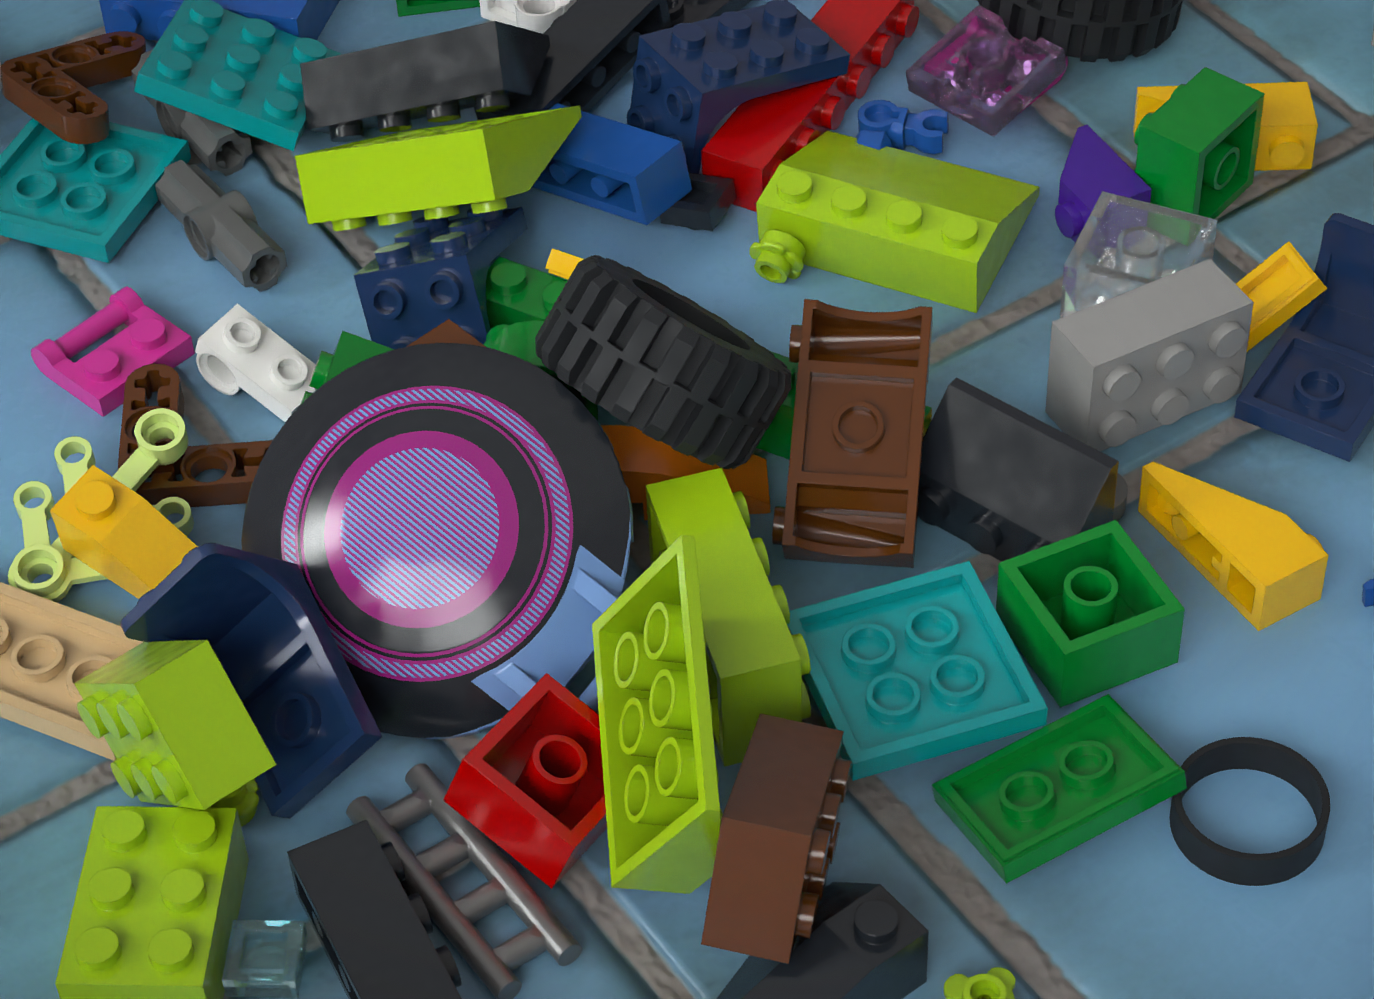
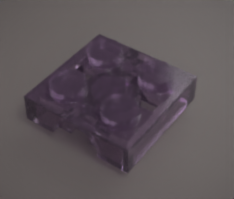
[906,5,1066,137]

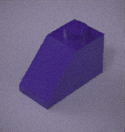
[1055,125,1152,256]

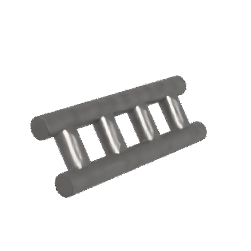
[346,763,582,999]

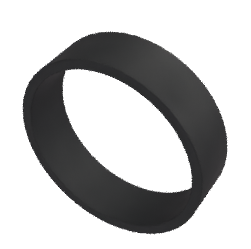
[1169,737,1330,886]

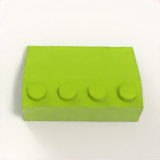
[295,105,582,231]
[756,130,1040,313]
[592,534,721,894]

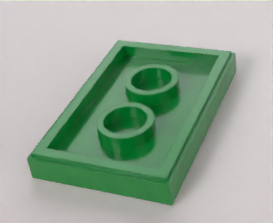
[931,694,1187,884]

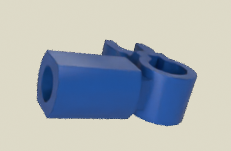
[856,100,949,154]

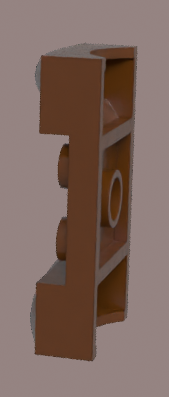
[772,299,933,568]

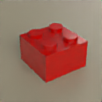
[443,673,607,889]

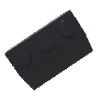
[918,377,1119,562]

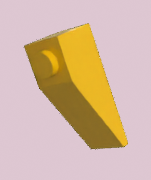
[1133,82,1318,171]
[1138,462,1329,631]
[50,465,198,599]

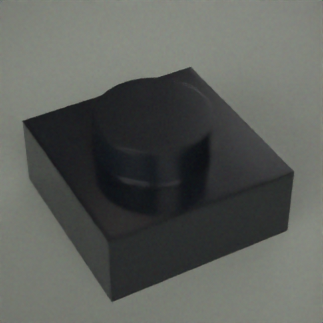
[660,173,736,231]

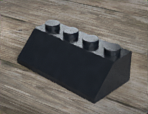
[300,21,550,142]

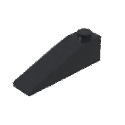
[716,882,929,999]

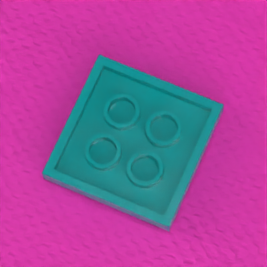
[134,0,341,151]
[0,118,191,263]
[787,561,1048,781]

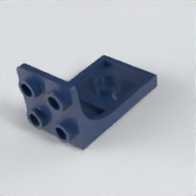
[627,0,850,174]
[353,207,528,349]
[1234,213,1374,462]
[120,543,382,819]

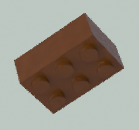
[701,713,852,964]

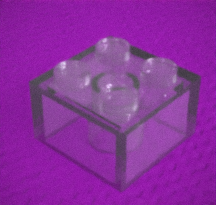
[1060,191,1218,318]

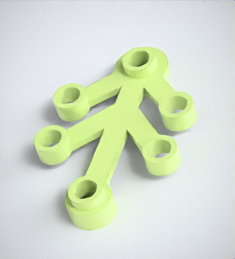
[8,408,194,602]

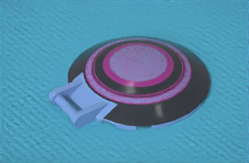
[241,343,634,739]

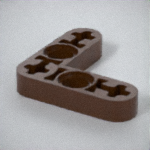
[1,31,146,144]
[117,363,273,508]

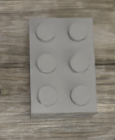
[1045,259,1254,451]

